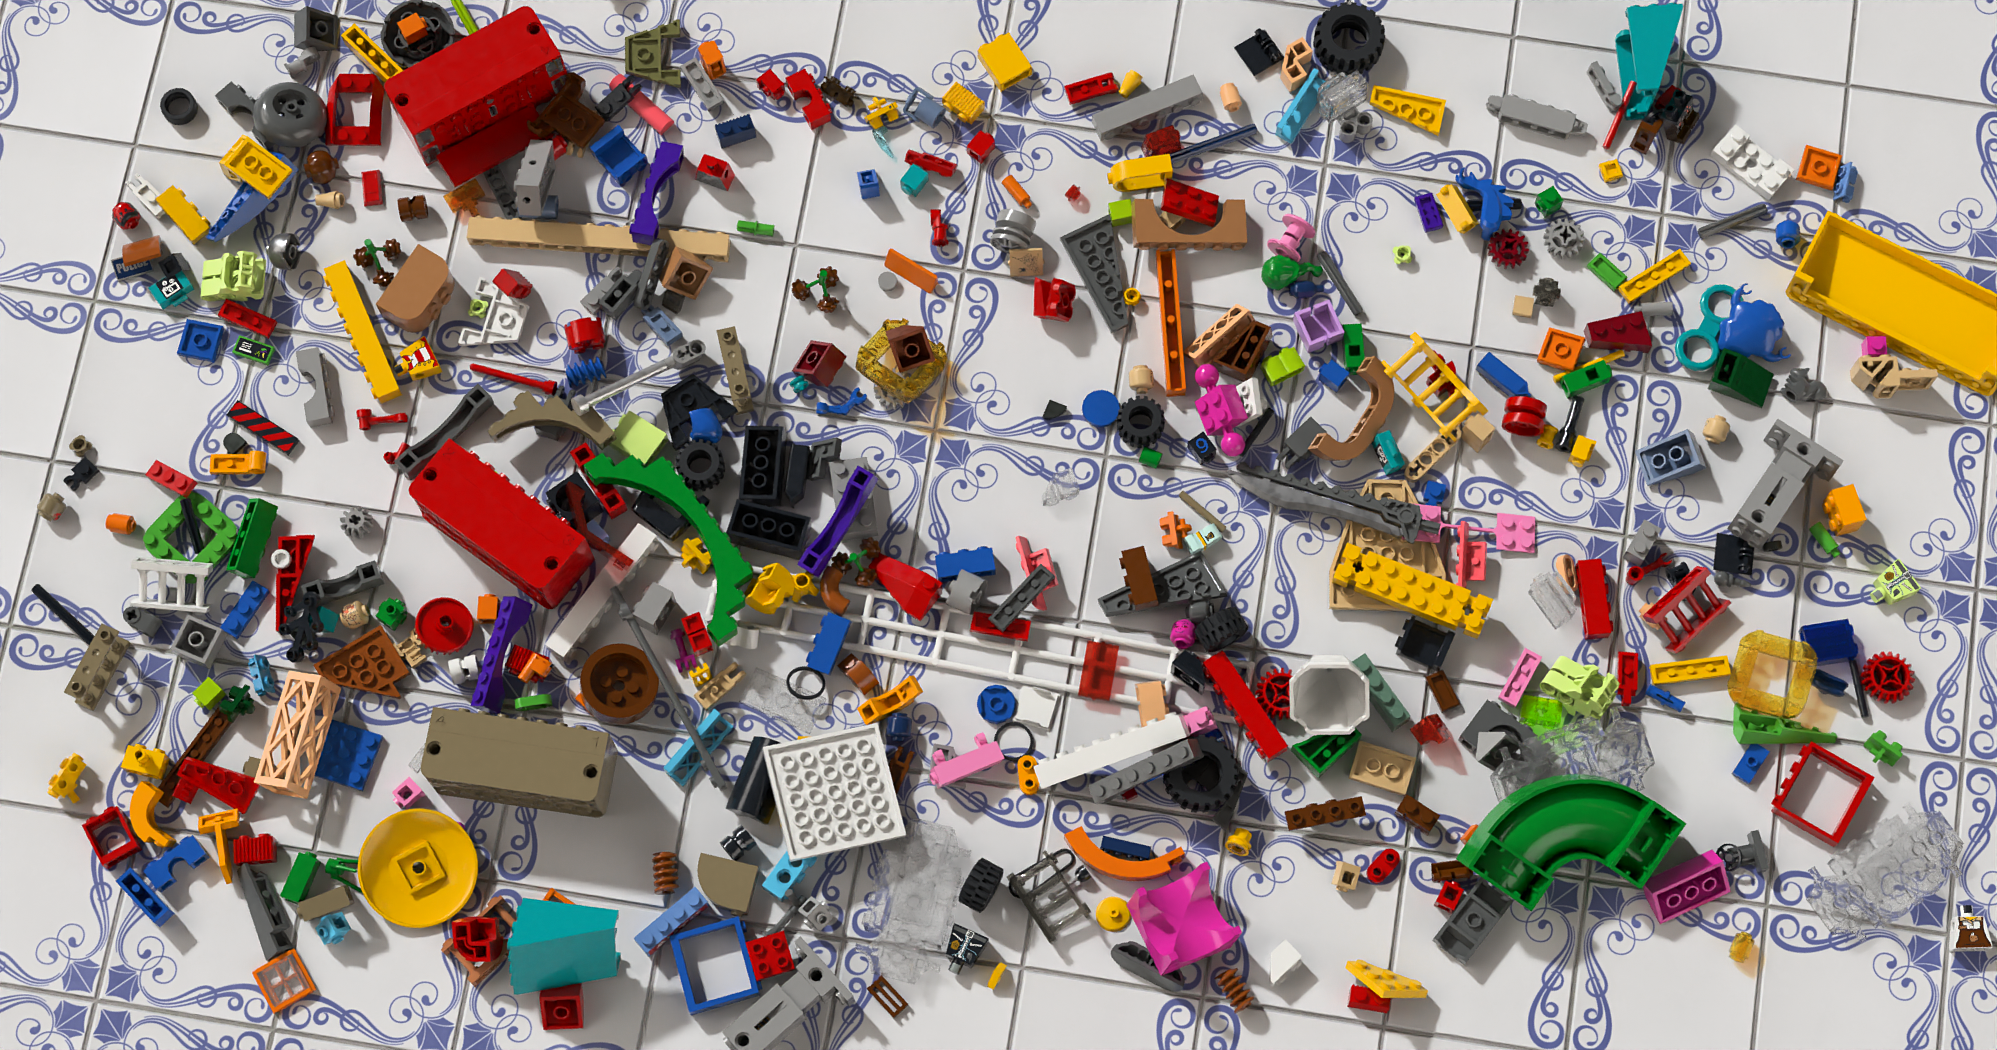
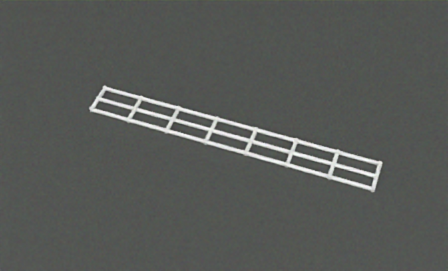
[704,566,1255,725]

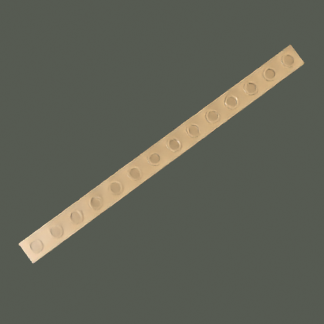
[467,215,731,262]

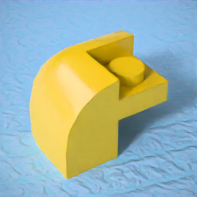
[744,562,795,615]

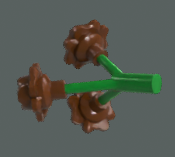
[353,239,401,287]
[791,266,839,313]
[831,537,881,587]

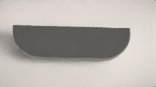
[1111,941,1185,992]

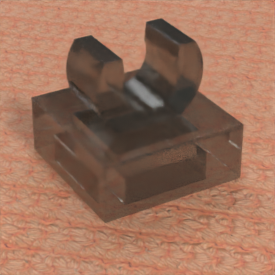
[662,289,685,314]

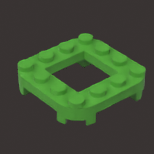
[143,492,239,584]

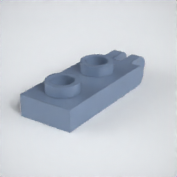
[641,305,683,346]

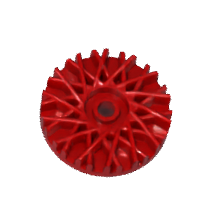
[414,597,474,655]

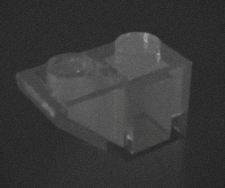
[1042,468,1079,506]

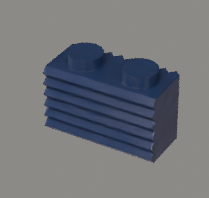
[715,114,757,149]

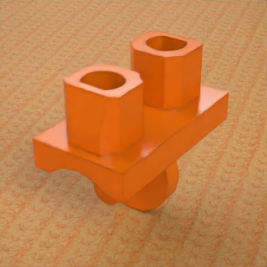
[1159,511,1192,549]

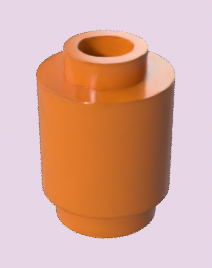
[105,513,136,535]

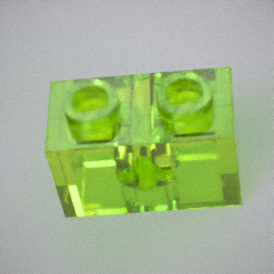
[1519,695,1563,729]

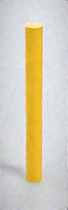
[1553,349,1625,383]

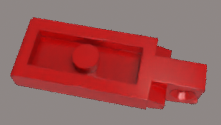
[905,149,958,177]
[1617,651,1638,707]

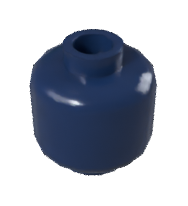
[886,713,912,742]

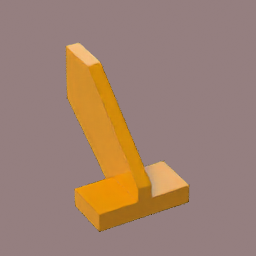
[198,808,240,884]

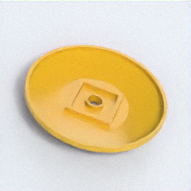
[358,808,478,928]

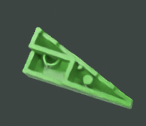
[1733,704,1837,744]

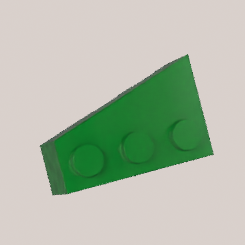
[1291,728,1362,778]

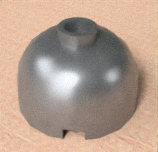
[266,233,301,270]

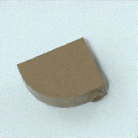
[697,853,760,917]

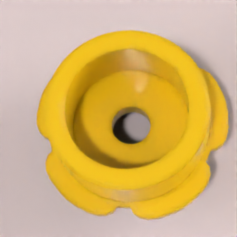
[1123,288,1141,306]

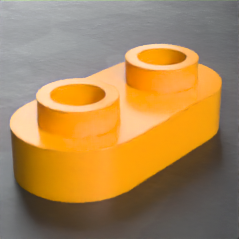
[1017,755,1039,795]

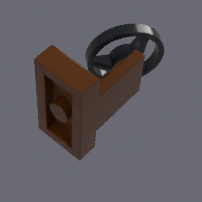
[1629,108,1664,155]

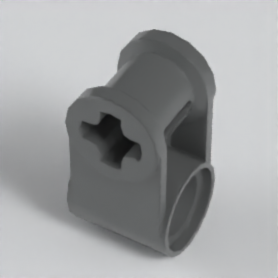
[123,606,163,638]

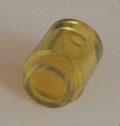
[1729,931,1755,963]

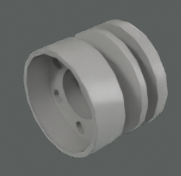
[990,209,1036,254]

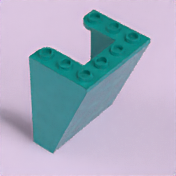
[1615,2,1683,120]
[507,898,621,995]

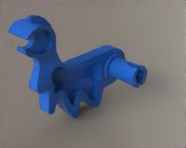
[1455,167,1514,241]

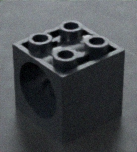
[545,471,603,531]

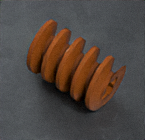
[652,852,679,895]
[1214,968,1255,1014]

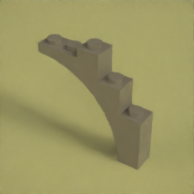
[488,390,617,450]

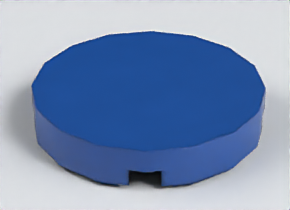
[1082,390,1120,428]
[977,685,1016,724]

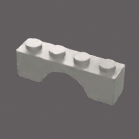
[296,347,335,428]

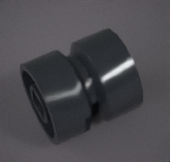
[719,825,757,861]

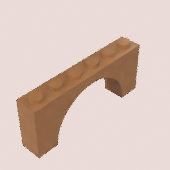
[1131,199,1247,251]

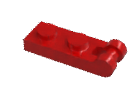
[1064,72,1119,105]

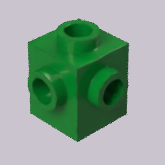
[375,597,408,631]

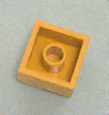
[1822,484,1867,536]

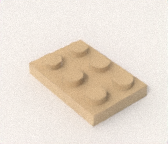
[1348,741,1416,796]

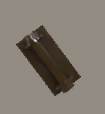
[820,76,859,107]

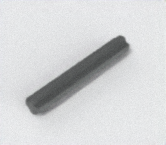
[1697,204,1768,239]
[1317,251,1363,316]

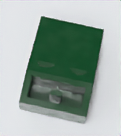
[1708,348,1774,408]

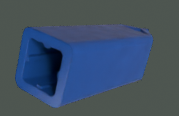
[1476,352,1531,397]

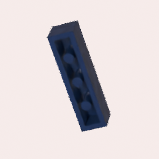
[1100,836,1151,861]

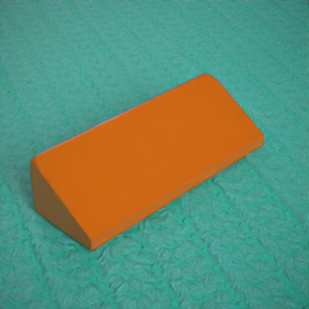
[884,248,938,293]

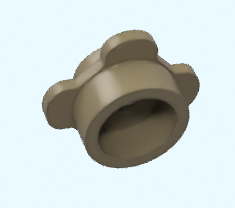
[69,435,92,457]

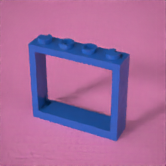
[669,916,762,1015]

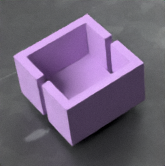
[1293,300,1344,353]

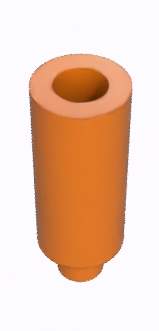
[1002,175,1032,209]

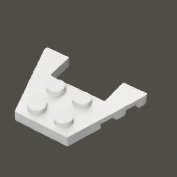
[458,277,529,346]

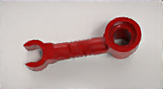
[356,409,408,430]
[1626,553,1672,585]

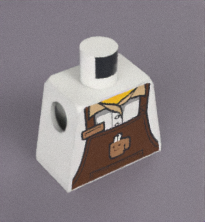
[1949,905,1993,952]

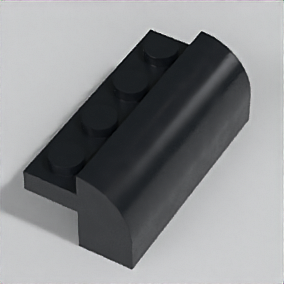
[726,736,780,825]

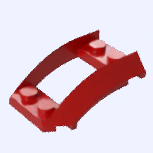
[325,74,385,146]

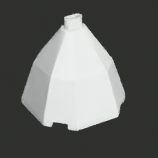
[1289,655,1369,735]

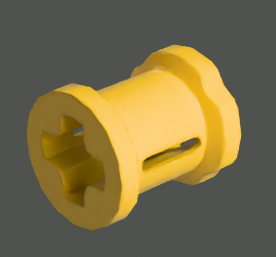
[1536,424,1558,449]

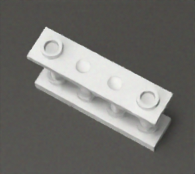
[130,557,213,615]

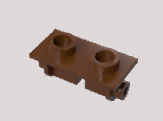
[1431,860,1473,883]

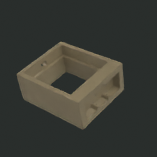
[296,885,355,922]

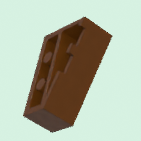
[1212,320,1273,382]
[1119,546,1158,611]

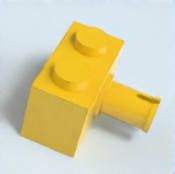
[121,744,170,780]

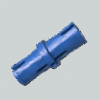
[1645,684,1686,713]

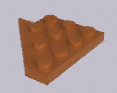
[313,625,410,699]

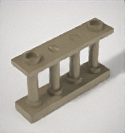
[716,326,754,415]
[64,623,131,711]

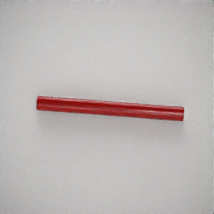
[1602,81,1637,149]

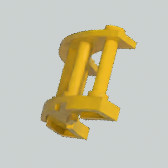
[1381,332,1488,442]

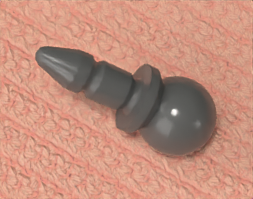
[1714,571,1751,587]

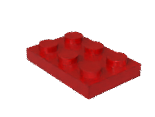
[1161,178,1219,227]

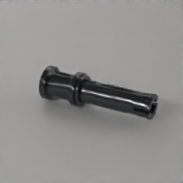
[1555,395,1584,453]

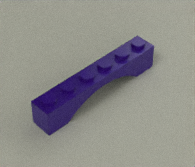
[629,141,684,246]
[797,466,879,578]
[471,596,533,714]

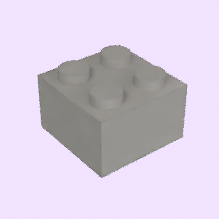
[633,582,677,635]
[170,615,227,669]

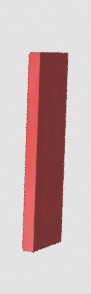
[436,106,551,187]

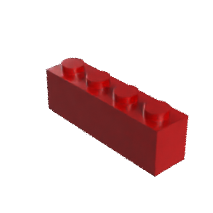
[1575,559,1613,640]

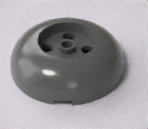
[380,0,455,68]
[252,82,327,148]

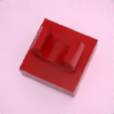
[172,778,199,804]

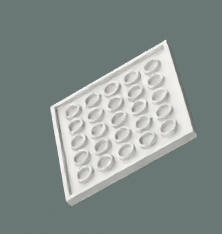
[762,723,906,862]

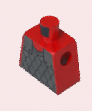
[695,154,735,191]

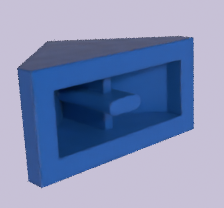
[857,169,880,199]

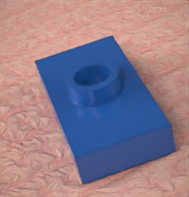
[1732,744,1770,785]

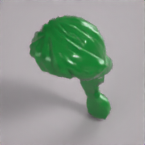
[1261,255,1323,290]

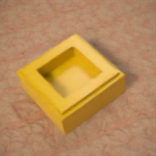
[1599,159,1623,183]

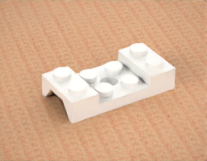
[1710,124,1795,201]

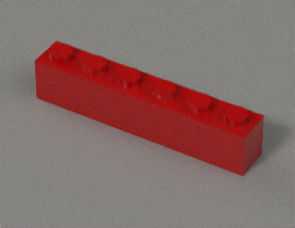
[1202,650,1288,763]

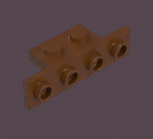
[1284,796,1366,831]

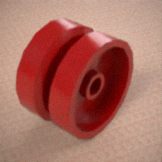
[1501,396,1547,437]

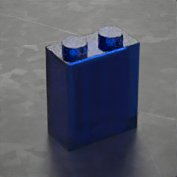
[1798,619,1858,668]

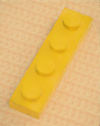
[1618,249,1691,304]
[1649,655,1731,685]

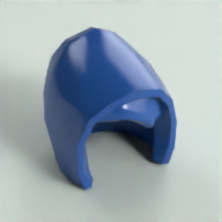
[689,408,723,443]

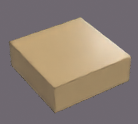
[1512,295,1534,318]

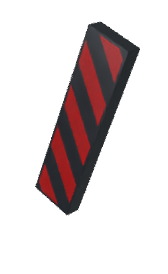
[226,400,300,456]

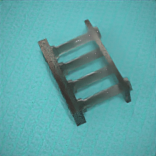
[1006,850,1091,945]

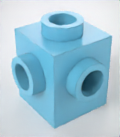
[315,912,351,945]

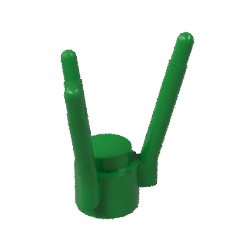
[325,857,362,893]

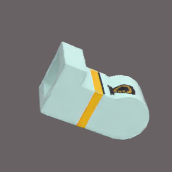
[1184,523,1223,555]

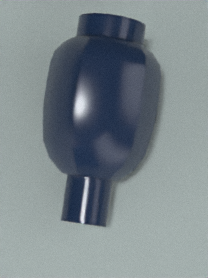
[1289,280,1324,299]

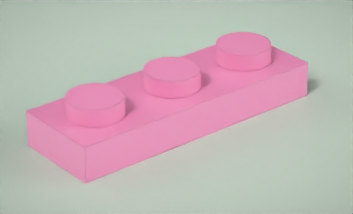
[1498,648,1542,708]

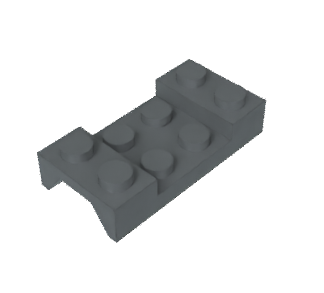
[1432,877,1513,965]

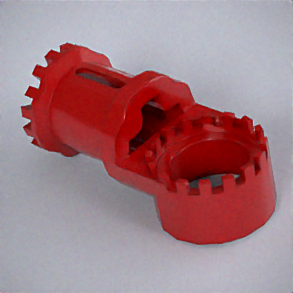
[931,209,949,247]

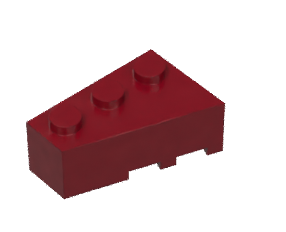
[1584,311,1652,353]

